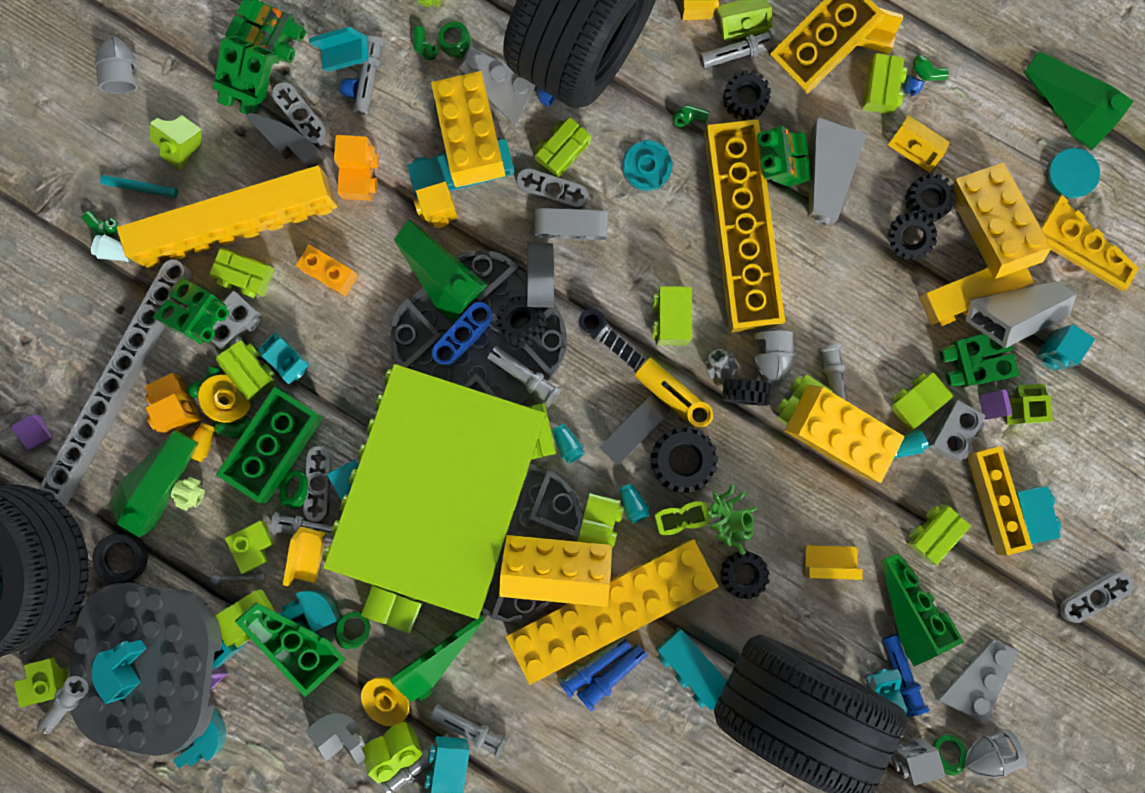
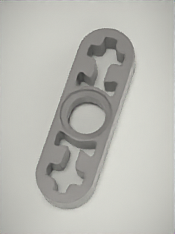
[272,82,328,147]
[517,169,588,209]
[303,446,332,521]
[1059,572,1133,623]

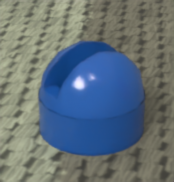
[902,75,925,96]
[339,78,359,99]
[537,88,555,107]

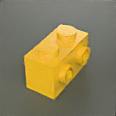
[414,181,458,228]

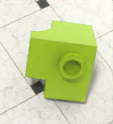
[150,115,202,170]
[1005,383,1053,425]
[225,520,274,574]
[14,657,69,708]

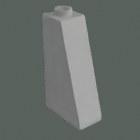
[808,117,867,226]
[965,281,1077,348]

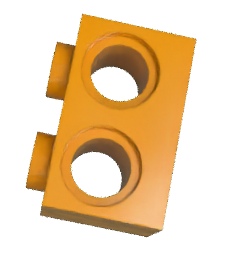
[295,244,358,297]

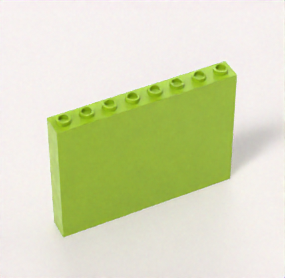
[322,364,546,619]

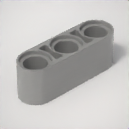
[533,208,608,240]

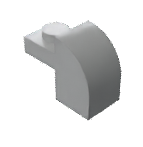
[305,713,366,765]

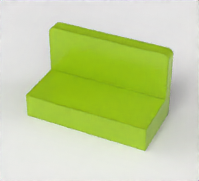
[716,0,773,41]

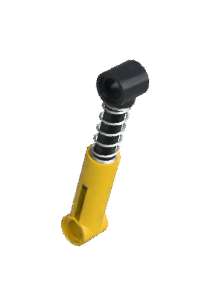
[579,308,713,429]

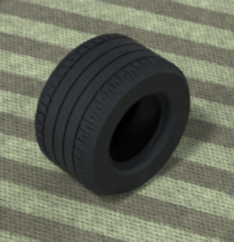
[503,0,656,108]
[0,484,89,657]
[714,634,907,793]

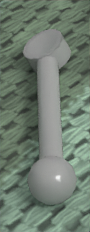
[210,574,265,585]

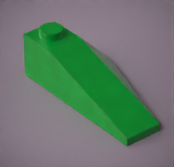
[1023,51,1134,150]
[394,219,488,323]
[109,430,199,537]
[881,553,964,667]
[235,602,346,697]
[390,614,487,702]

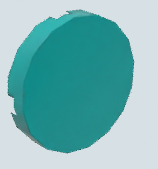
[622,140,673,192]
[1047,148,1101,199]

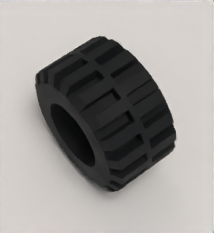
[650,427,718,493]

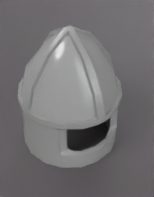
[94,37,138,94]
[753,330,795,387]
[965,729,1027,778]

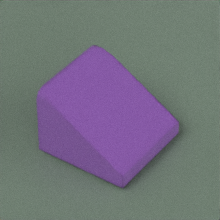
[979,389,1012,420]
[11,415,52,450]

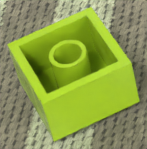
[652,286,692,346]

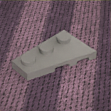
[460,47,537,128]
[935,639,1018,723]

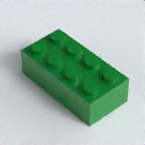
[216,386,325,504]

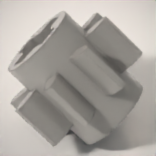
[704,349,739,381]

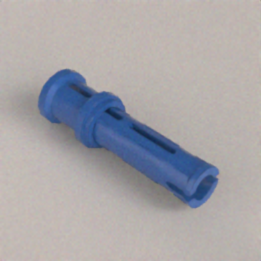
[882,634,929,717]
[557,636,632,698]
[576,643,648,712]

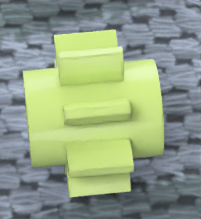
[171,476,205,511]

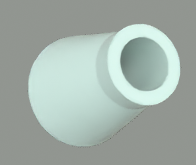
[91,234,131,262]

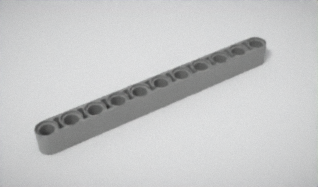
[39,259,192,507]

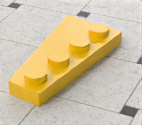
[1041,195,1139,292]

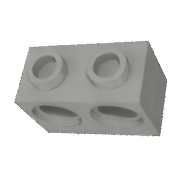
[211,291,263,351]
[928,400,986,462]
[891,738,946,786]

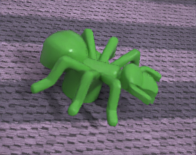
[706,485,757,555]

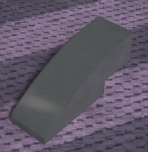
[246,113,325,168]
[527,243,554,308]
[599,393,671,466]

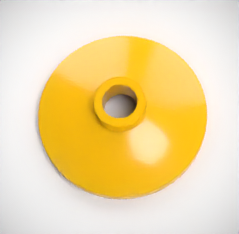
[198,375,251,423]
[361,677,410,726]

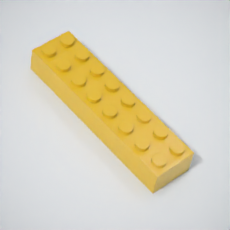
[704,119,785,333]
[117,165,338,268]
[505,538,719,685]

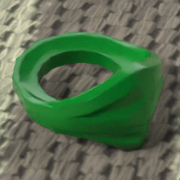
[438,21,471,58]
[280,470,308,509]
[335,611,371,649]
[932,735,967,776]

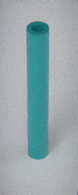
[100,175,178,198]

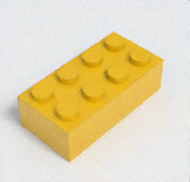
[770,0,884,94]
[431,71,506,187]
[952,162,1052,279]
[784,385,905,483]
[500,535,612,607]

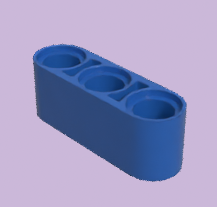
[432,302,493,367]

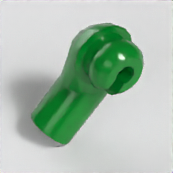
[412,26,439,60]
[913,55,949,81]
[672,105,710,127]
[81,211,119,236]
[186,366,220,398]
[214,417,251,439]

